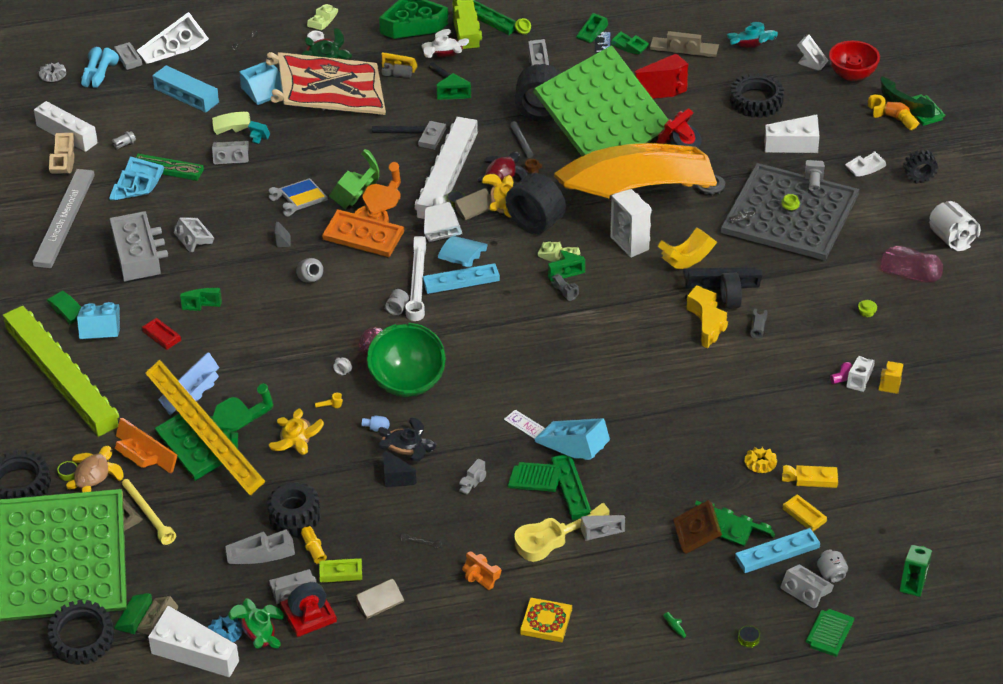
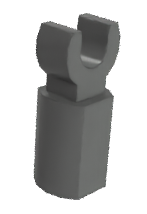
[382,63,412,79]
[750,309,768,339]

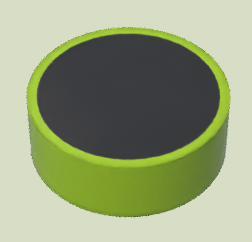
[57,461,77,481]

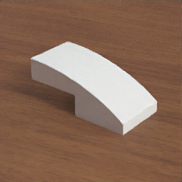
[845,152,886,176]

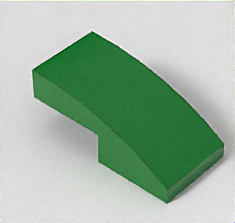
[611,31,649,54]
[180,288,222,311]
[47,291,81,324]

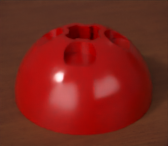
[829,41,880,81]

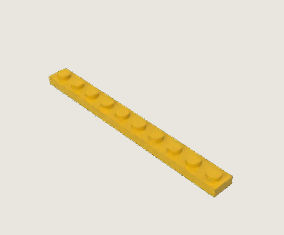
[146,360,266,495]

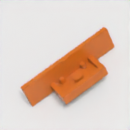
[115,418,177,473]

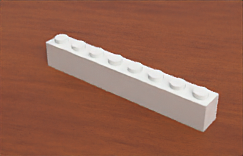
[415,117,478,219]

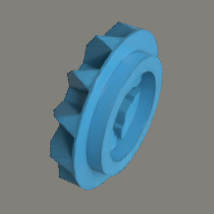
[208,615,243,642]

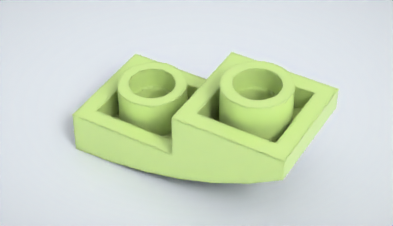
[307,4,338,30]
[212,112,250,135]
[538,242,580,262]

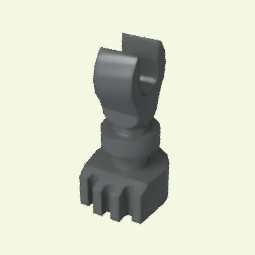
[552,274,579,301]

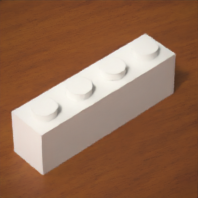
[34,101,98,152]

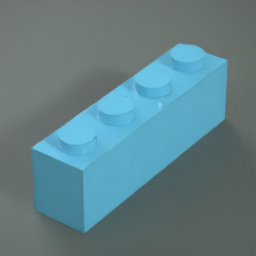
[153,66,219,113]

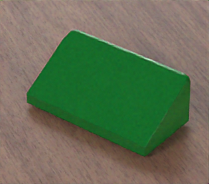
[115,593,152,634]

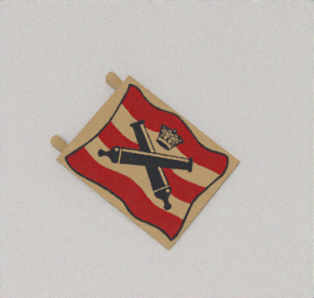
[266,52,386,115]

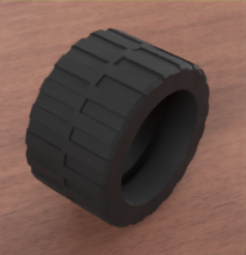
[514,64,562,122]
[505,173,566,234]

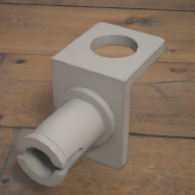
[805,160,825,191]

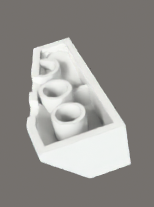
[137,12,209,64]

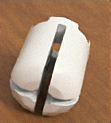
[929,201,981,251]

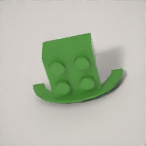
[329,149,379,210]

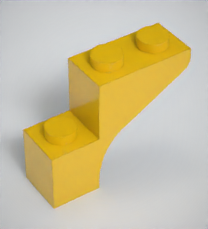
[687,285,728,349]

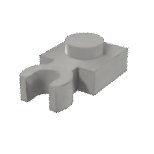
[459,459,486,494]

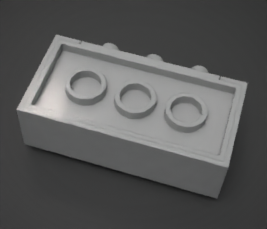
[110,211,168,281]

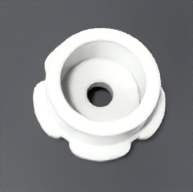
[333,357,352,375]

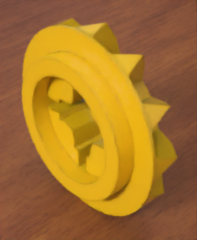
[745,446,777,473]

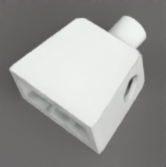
[424,197,462,242]

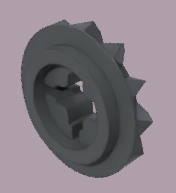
[697,175,725,196]

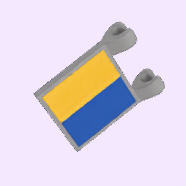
[269,178,328,216]

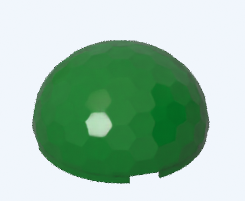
[367,323,446,397]

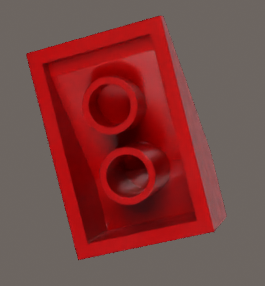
[634,54,688,99]

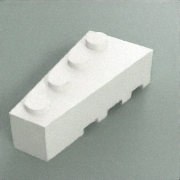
[148,606,239,677]

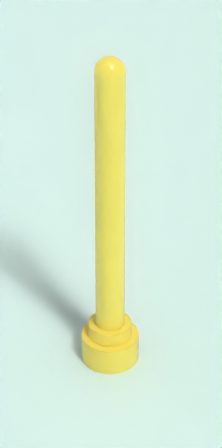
[122,479,176,545]

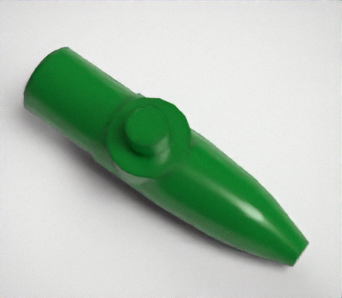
[663,612,686,638]

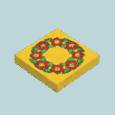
[521,598,572,642]

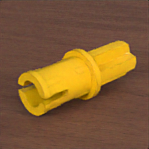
[301,526,327,564]

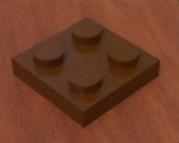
[673,500,722,554]

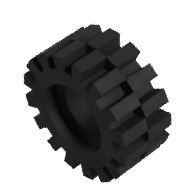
[903,150,938,183]

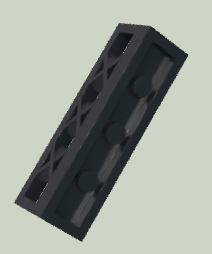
[683,267,763,289]

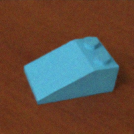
[534,418,610,460]

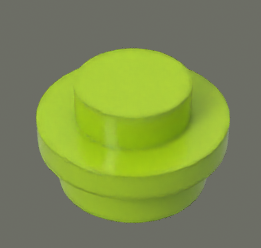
[515,18,531,35]
[781,194,800,210]
[858,300,877,317]

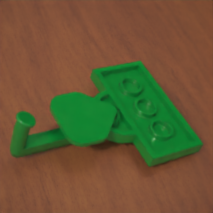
[155,383,273,480]

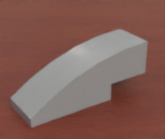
[226,529,295,564]

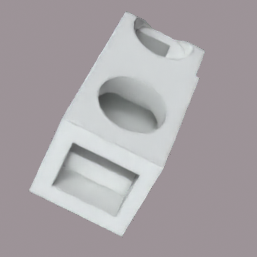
[847,356,875,392]

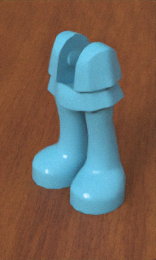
[81,47,119,88]

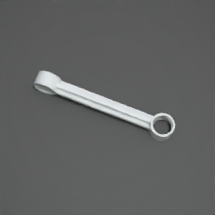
[405,236,426,321]

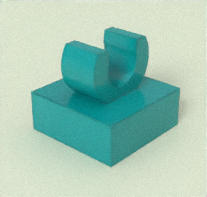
[248,121,270,144]

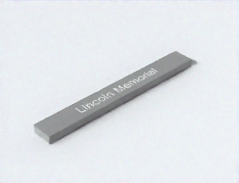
[33,169,95,268]

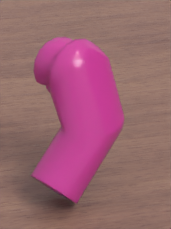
[830,362,853,384]

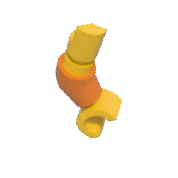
[868,95,920,130]

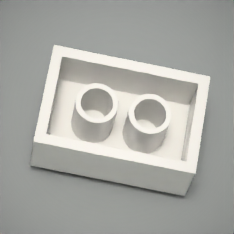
[611,189,651,257]

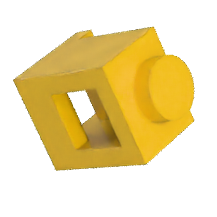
[879,361,903,394]

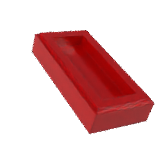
[142,318,181,350]

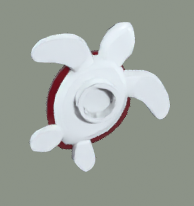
[422,29,469,58]

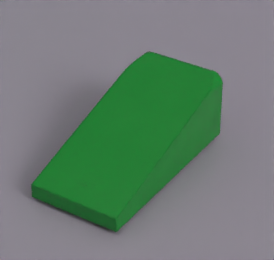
[576,13,608,43]

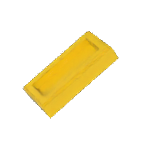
[782,494,827,531]

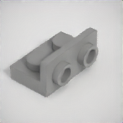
[212,141,249,164]
[174,218,214,252]
[781,564,834,608]
[269,569,316,604]

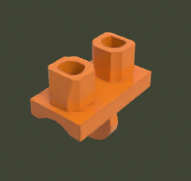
[462,551,502,590]

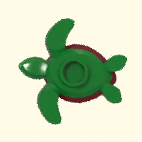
[228,598,285,649]

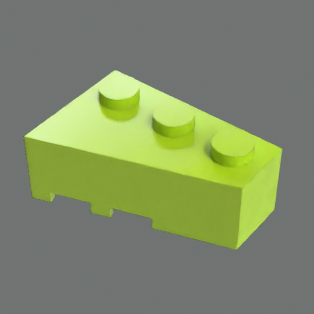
[452,0,482,49]

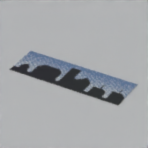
[595,32,610,54]

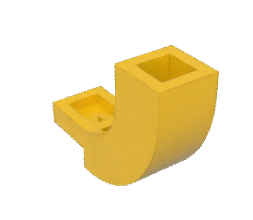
[658,227,717,269]

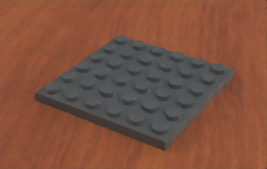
[721,163,859,261]

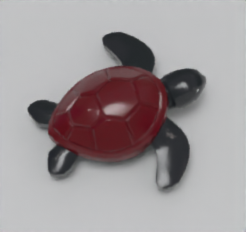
[478,151,528,188]

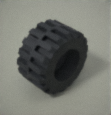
[267,482,320,536]

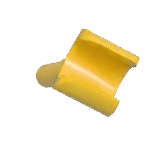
[315,393,343,408]

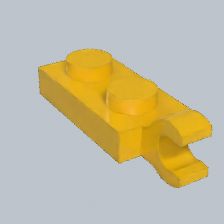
[782,465,838,488]

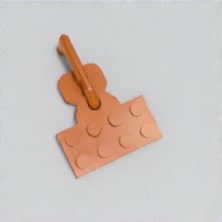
[323,162,404,257]

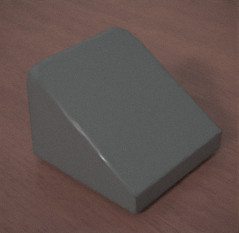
[275,222,291,248]

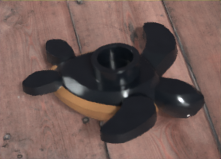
[378,418,437,461]

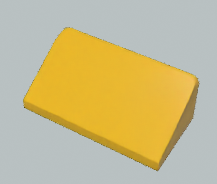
[382,52,417,73]

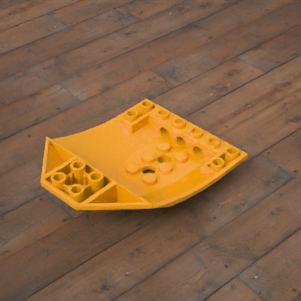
[554,143,717,198]

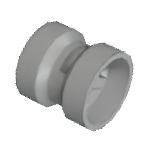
[385,289,409,315]

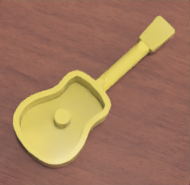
[515,503,609,562]

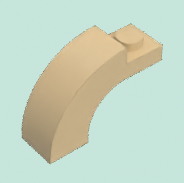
[49,133,74,174]

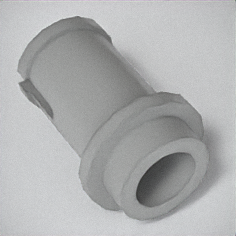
[112,131,136,150]

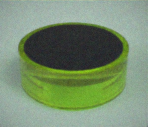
[447,191,465,207]
[738,626,760,647]

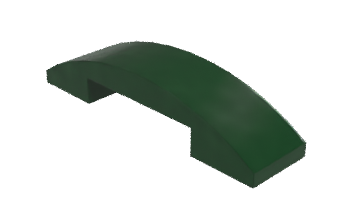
[880,76,935,118]

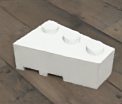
[764,115,819,153]

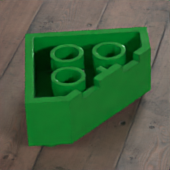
[379,0,448,39]

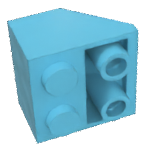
[240,61,282,105]
[77,302,120,339]

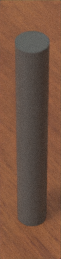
[510,121,533,158]

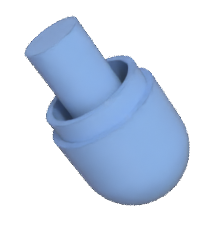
[362,416,390,432]

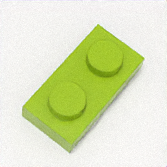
[319,558,362,582]

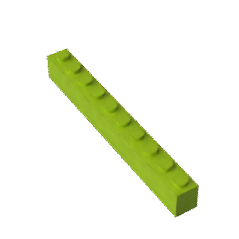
[3,306,119,437]

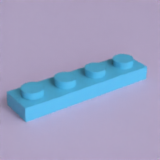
[423,263,500,294]
[735,528,820,573]

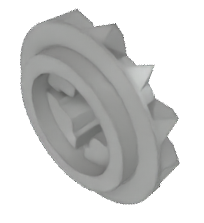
[39,63,66,82]

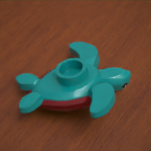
[727,22,778,48]

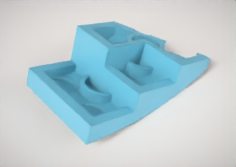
[109,156,164,200]
[438,236,488,267]

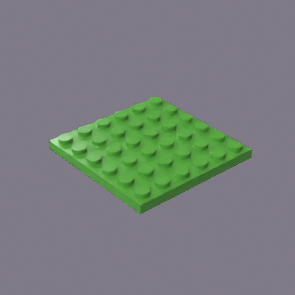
[533,45,669,156]
[0,489,127,621]

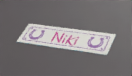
[504,410,545,438]

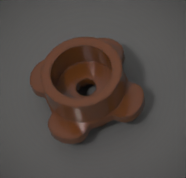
[523,159,542,174]

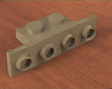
[650,31,719,57]

